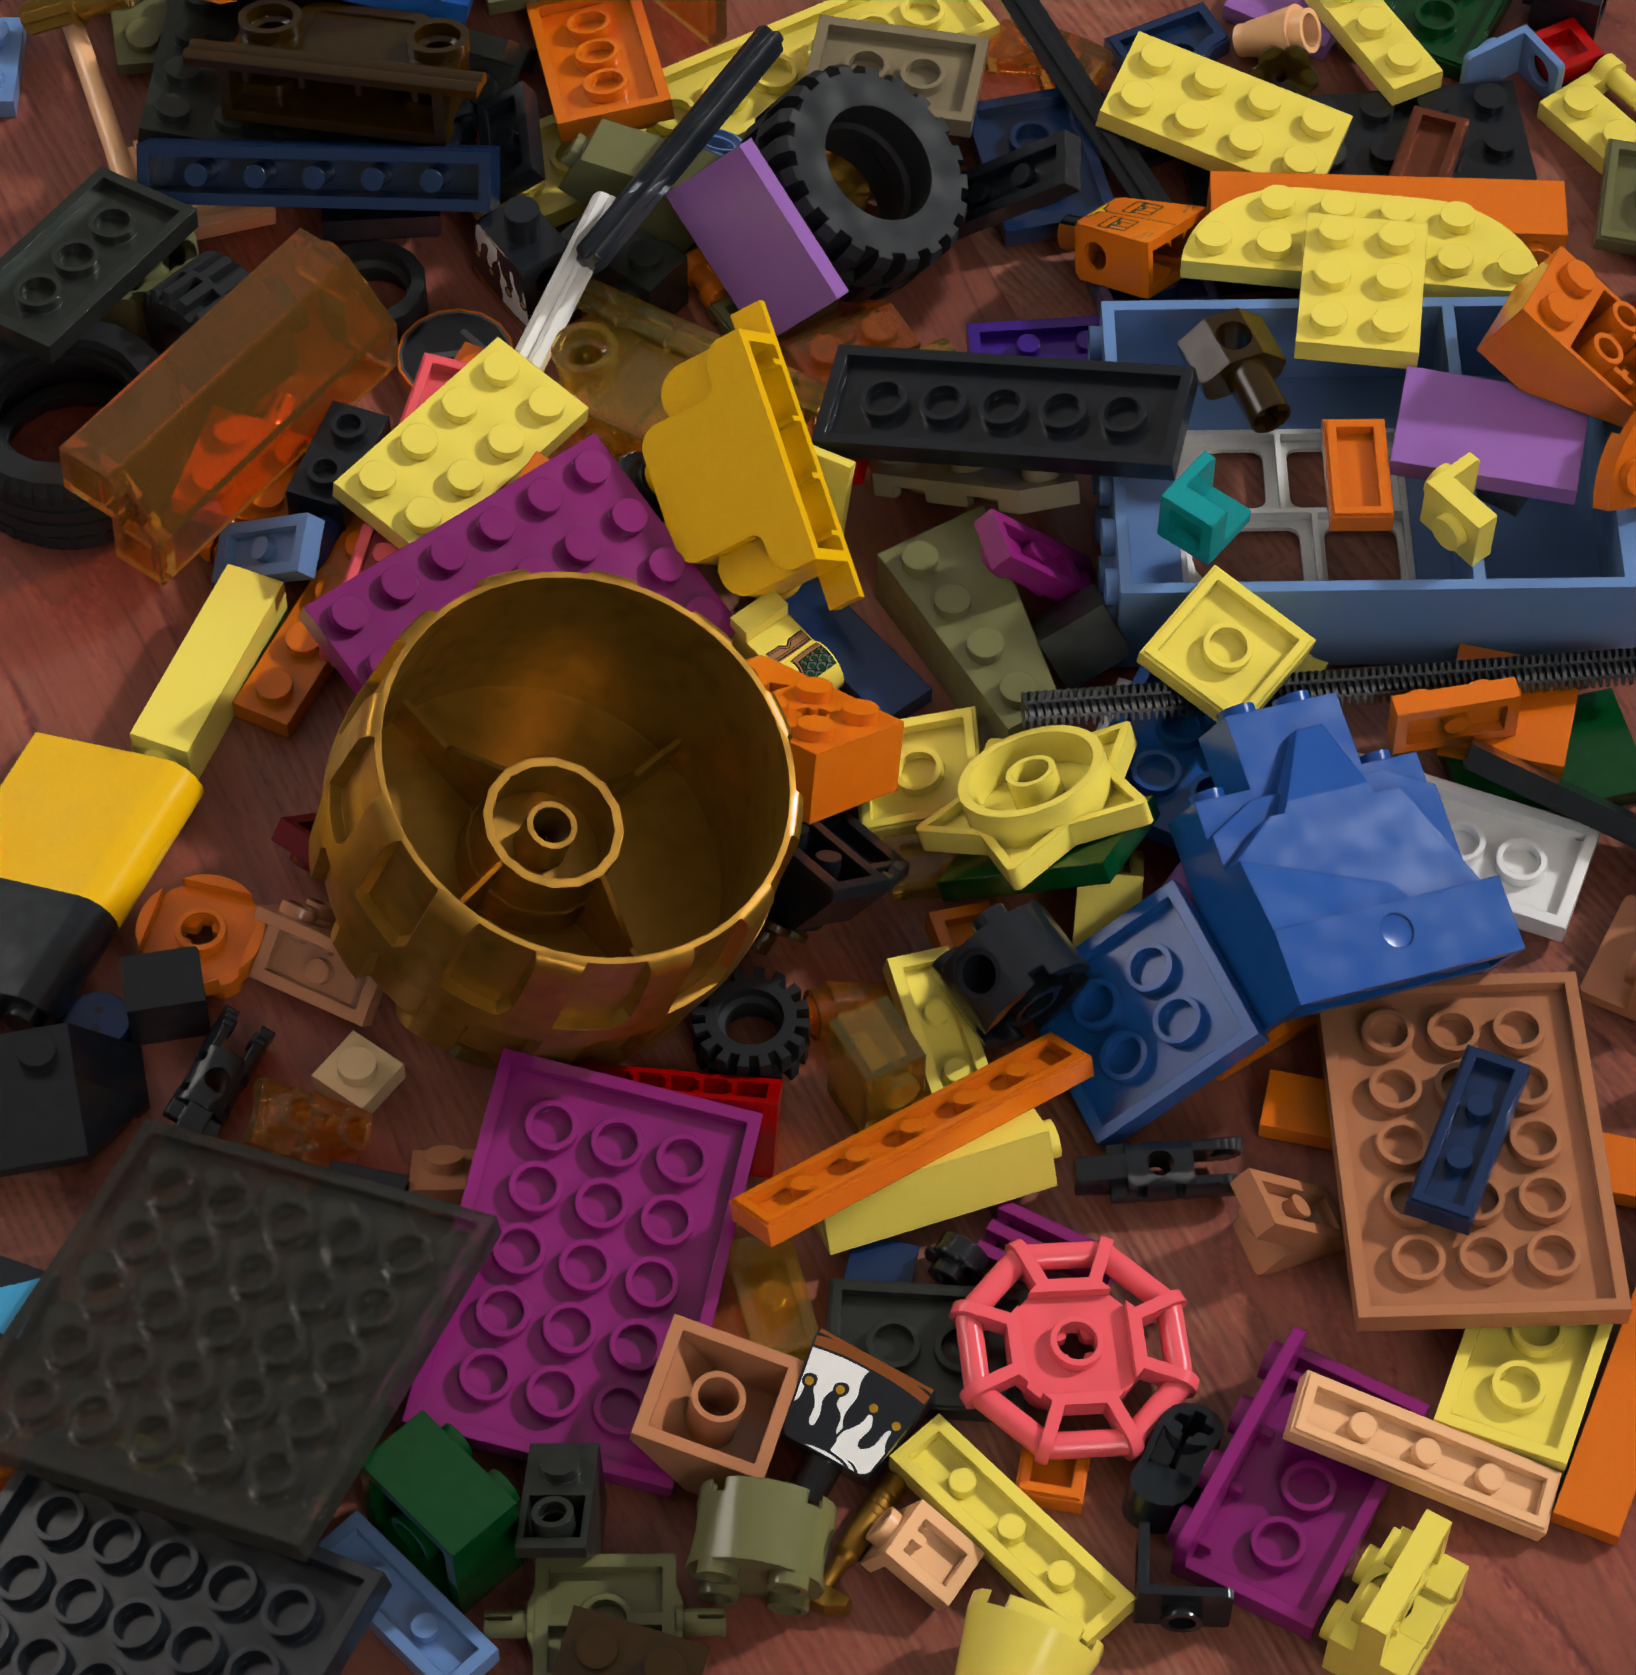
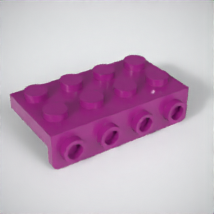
[1166,1326,1430,1641]

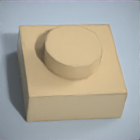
[311,1030,406,1122]

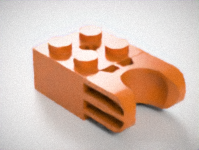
[745,655,904,825]

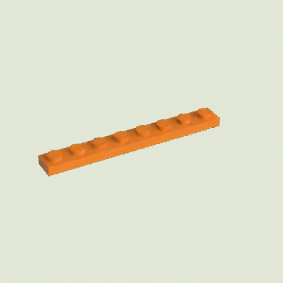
[232,341,485,739]

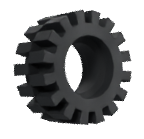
[692,966,810,1081]

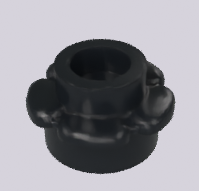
[924,1231,989,1286]

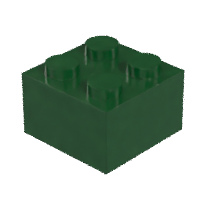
[358,1410,524,1615]

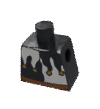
[472,196,582,332]
[781,1327,935,1507]

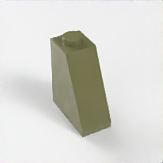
[558,118,722,254]

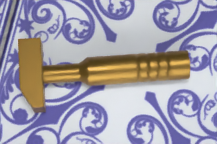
[809,1471,908,1616]

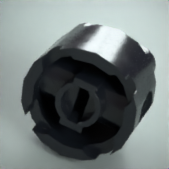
[930,901,1091,1049]

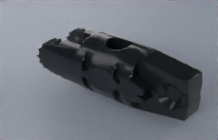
[158,1005,276,1167]
[1072,1136,1243,1204]

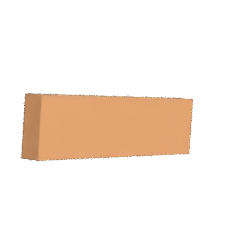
[1282,1370,1562,1542]

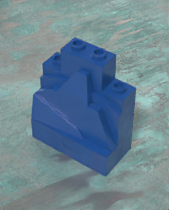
[1168,690,1526,1034]

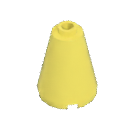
[955,1588,1104,1675]

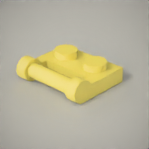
[1537,53,1636,175]

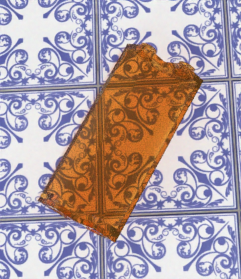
[59,228,399,586]

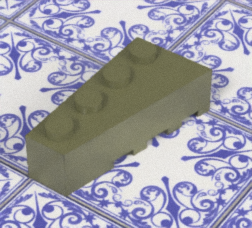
[876,505,1061,745]

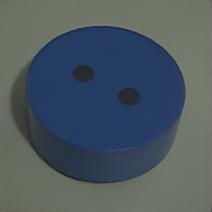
[64,992,132,1042]

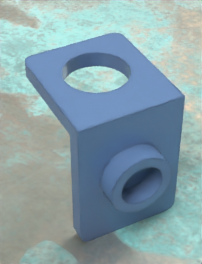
[1459,24,1565,99]

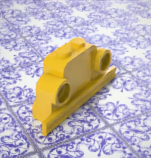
[642,300,864,611]

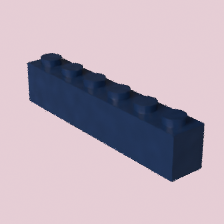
[136,137,500,212]

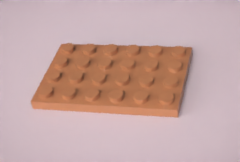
[1316,971,1632,1332]

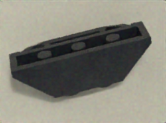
[770,810,910,932]
[0,1023,150,1177]

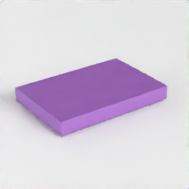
[665,138,849,337]
[1389,366,1589,505]

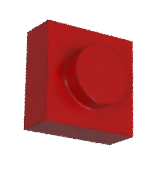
[1534,17,1604,85]

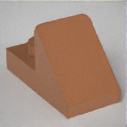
[1230,1168,1345,1276]

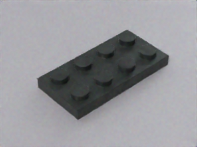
[0,167,199,365]

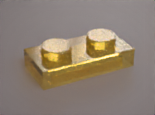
[727,1235,818,1360]

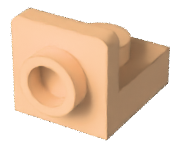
[859,1499,985,1611]

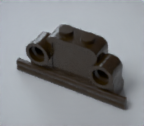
[182,0,487,146]

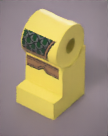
[730,592,844,690]

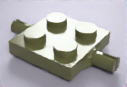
[484,1553,726,1675]

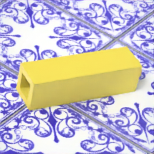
[130,564,289,780]
[813,1108,1062,1255]

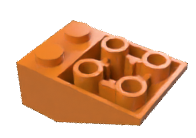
[1476,245,1636,427]

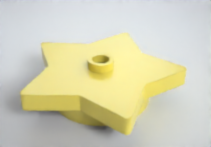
[916,721,1154,890]

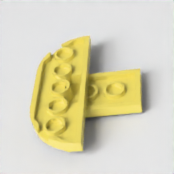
[1180,185,1538,369]

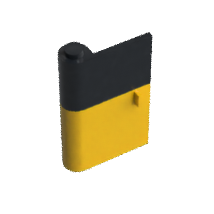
[0,732,204,1031]

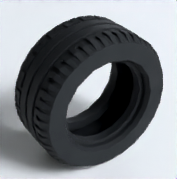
[0,321,190,550]

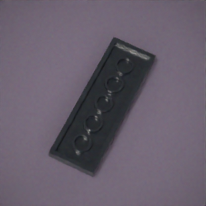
[811,344,1198,481]

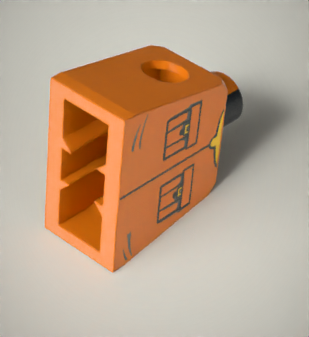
[1057,197,1206,299]

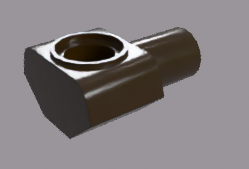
[1177,308,1291,433]

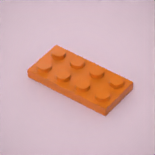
[526,0,675,143]

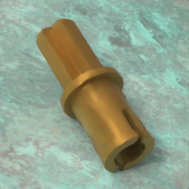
[19,0,134,36]

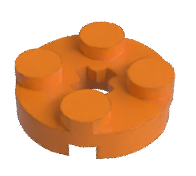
[135,874,267,999]

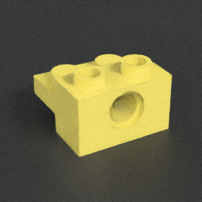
[1319,1509,1470,1675]

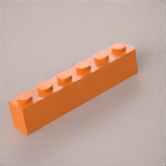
[1206,171,1568,266]

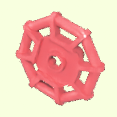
[949,1235,1200,1466]

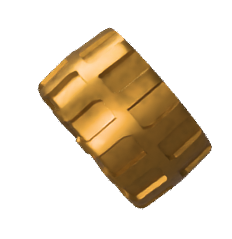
[309,569,803,1065]

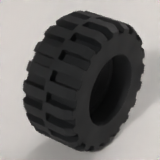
[741,64,968,303]

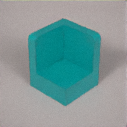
[1157,451,1251,565]

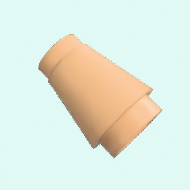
[1232,4,1322,58]

